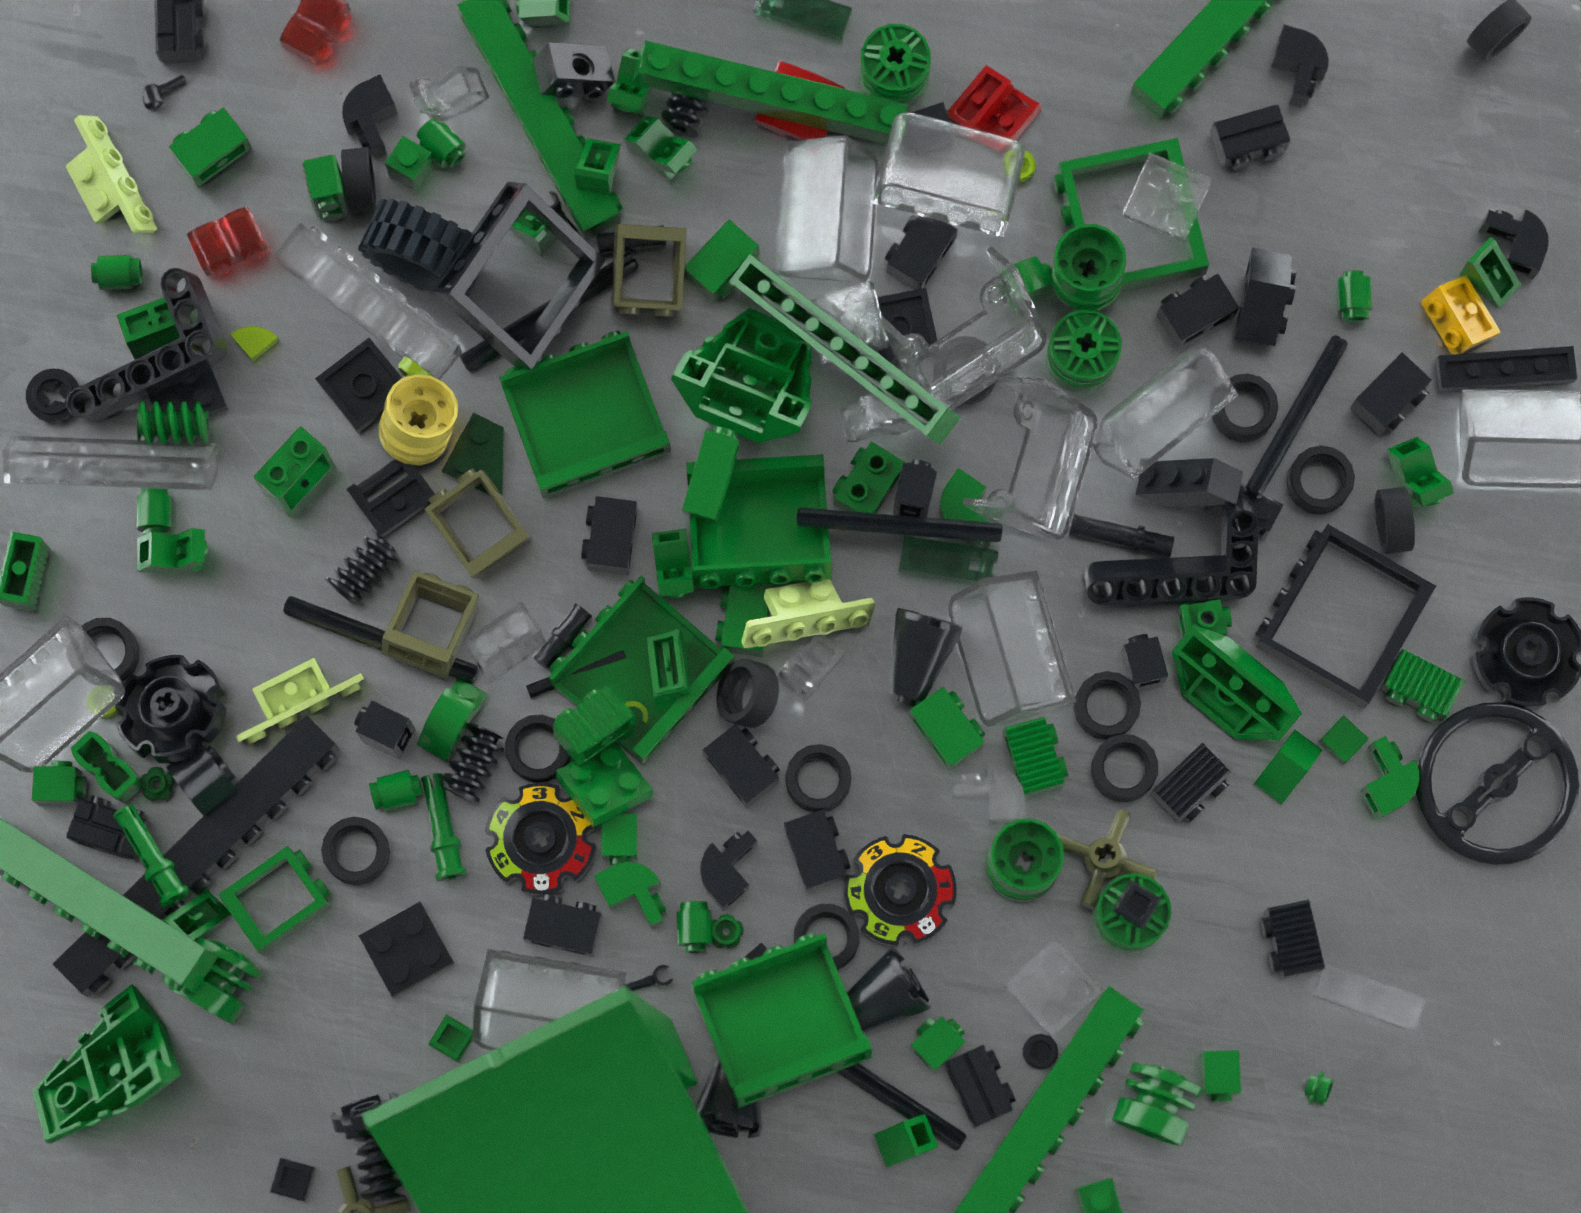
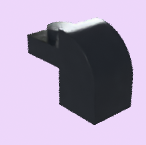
[1271,24,1329,107]
[342,74,398,159]
[1478,210,1549,279]
[700,830,758,911]

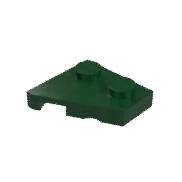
[441,412,505,500]

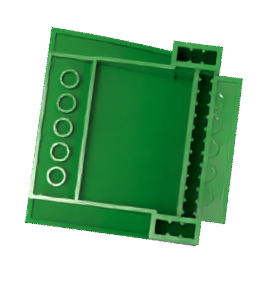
[362,986,749,1213]

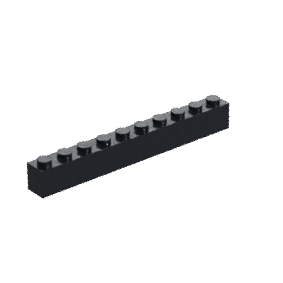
[53,715,340,997]

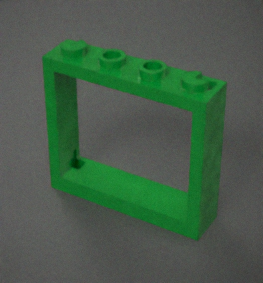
[1053,138,1209,293]

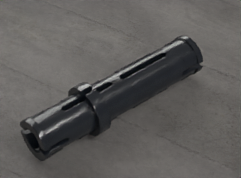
[1069,513,1175,557]

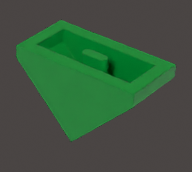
[574,138,621,195]
[510,207,558,257]
[1459,237,1522,308]
[1253,729,1323,805]
[162,889,231,942]

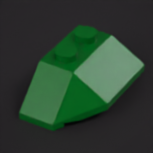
[1172,624,1302,741]

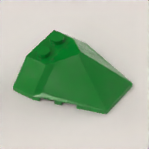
[671,308,812,443]
[32,984,181,1144]

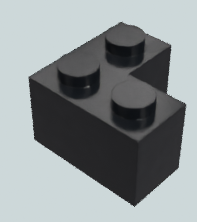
[1235,247,1297,346]

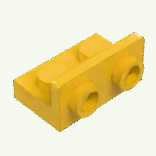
[1421,275,1501,355]

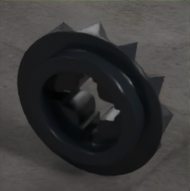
[26,368,79,423]

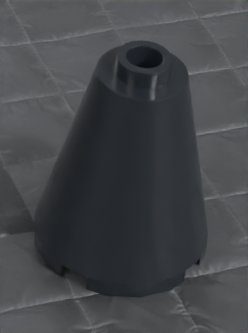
[891,608,963,707]
[846,948,931,1033]
[696,1056,762,1138]

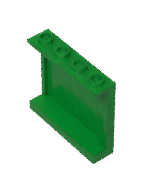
[499,331,671,497]
[686,454,832,589]
[548,575,735,765]
[692,933,872,1108]

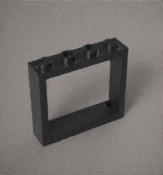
[432,182,606,369]
[1255,524,1436,709]

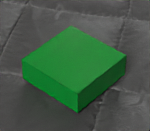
[1319,715,1369,765]
[428,1014,477,1063]

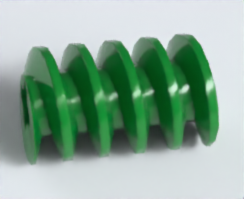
[137,401,209,445]

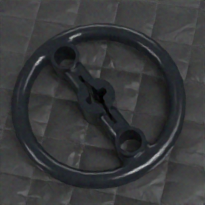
[1416,702,1580,864]

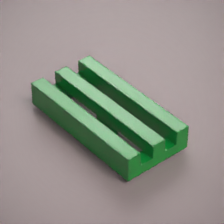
[647,629,690,702]

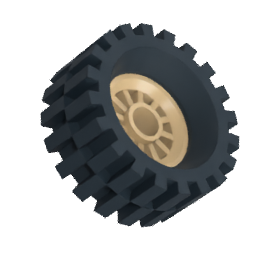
[358,199,480,297]

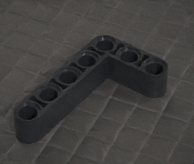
[66,268,227,422]
[1083,494,1259,605]

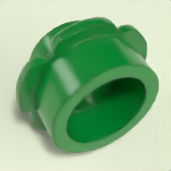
[140,767,174,801]
[712,914,744,949]
[1305,1072,1334,1106]

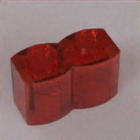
[279,0,352,66]
[187,206,268,277]

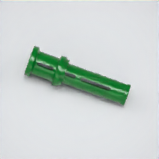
[421,773,467,881]
[113,804,190,908]

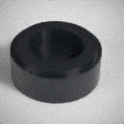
[1022,1034,1058,1070]

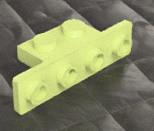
[65,115,157,234]
[741,579,875,648]
[235,657,364,745]

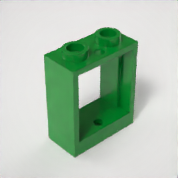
[253,426,336,517]
[682,426,741,524]
[218,846,331,955]

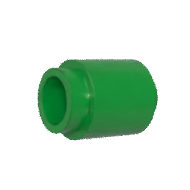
[416,118,466,168]
[91,255,142,290]
[1337,270,1372,321]
[136,485,171,535]
[369,769,423,811]
[677,901,713,953]

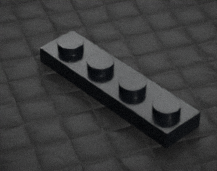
[1436,346,1577,392]

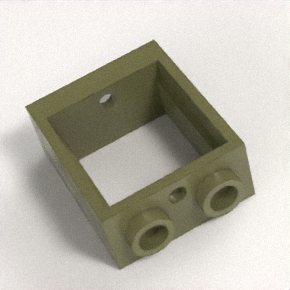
[611,224,687,317]
[424,469,532,578]
[382,570,479,678]

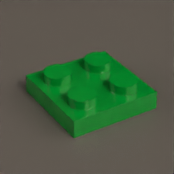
[556,741,653,827]

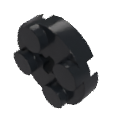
[330,1093,399,1139]

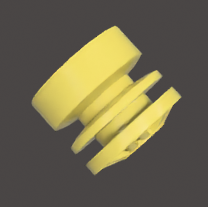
[379,374,458,465]

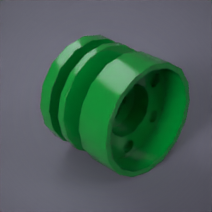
[859,24,931,106]
[1051,224,1127,311]
[1046,309,1122,393]
[986,818,1064,902]
[1092,873,1172,953]
[168,936,264,1025]
[1112,1062,1202,1147]

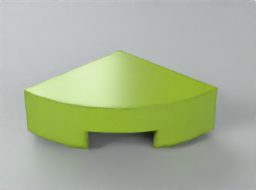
[230,326,279,362]

